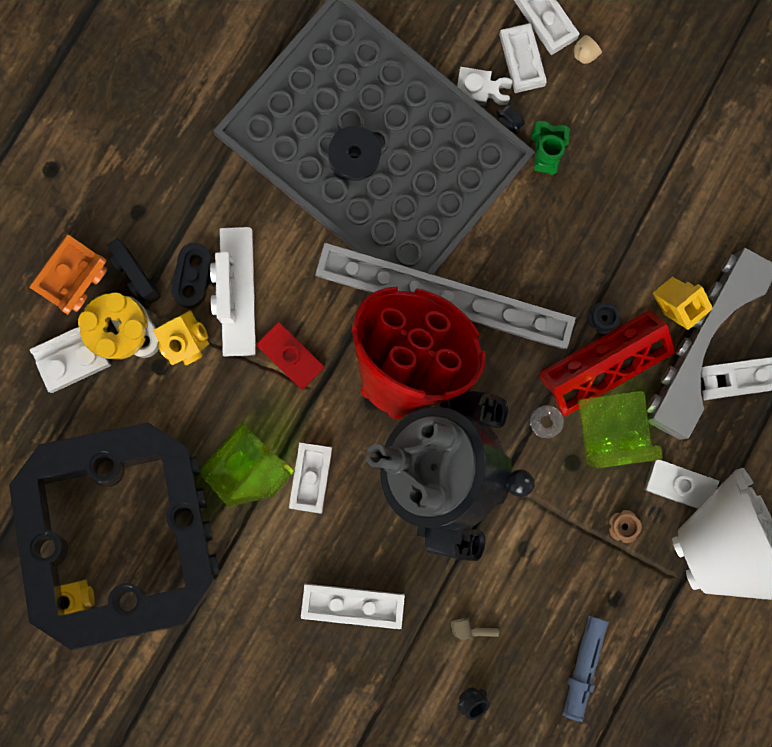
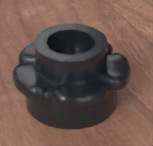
[497,105,525,135]
[588,302,620,334]
[457,687,490,720]

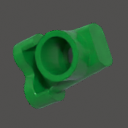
[531,121,571,175]

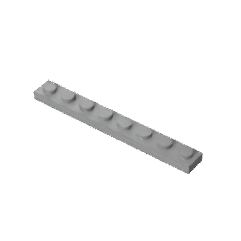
[315,243,576,349]

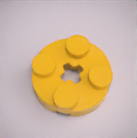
[78,293,148,360]

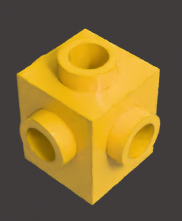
[152,310,209,365]

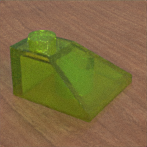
[200,423,295,507]

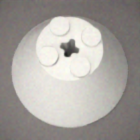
[672,468,772,600]

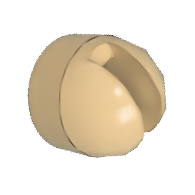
[574,34,602,64]

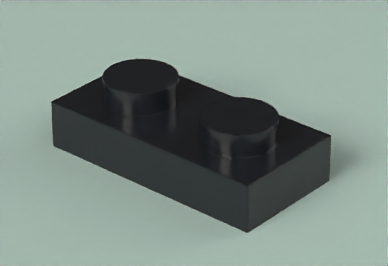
[107,237,161,304]

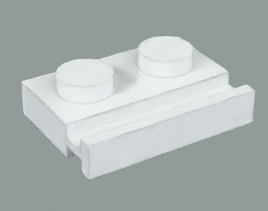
[30,327,112,393]

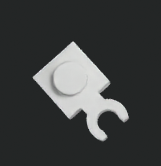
[457,67,513,106]

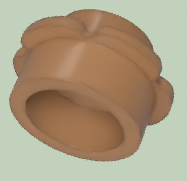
[609,510,642,543]

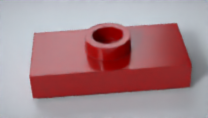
[256,322,325,391]

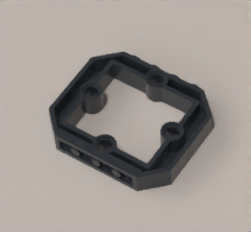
[9,422,220,650]

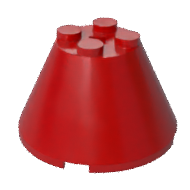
[352,286,486,419]

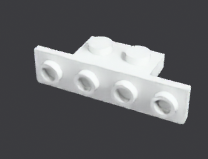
[210,227,256,357]

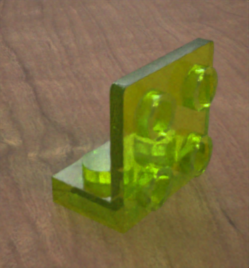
[578,391,663,469]

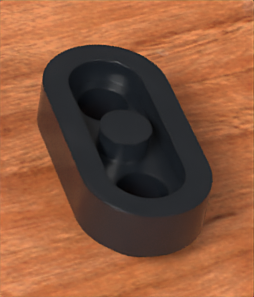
[171,243,213,308]

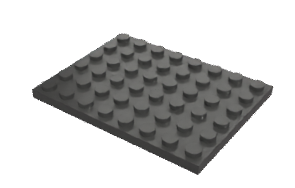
[213,0,535,275]

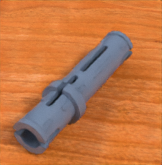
[562,615,609,722]

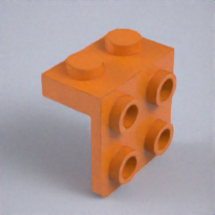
[29,234,107,315]

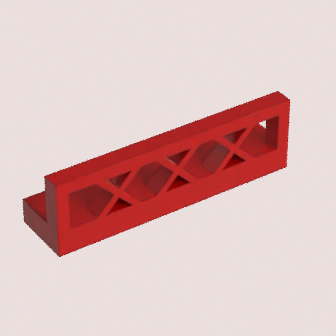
[539,310,675,417]

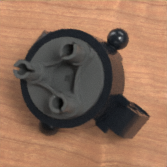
[366,390,535,561]

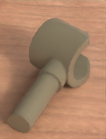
[451,618,499,640]

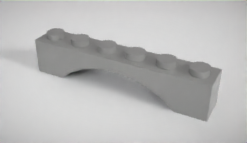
[645,248,772,440]

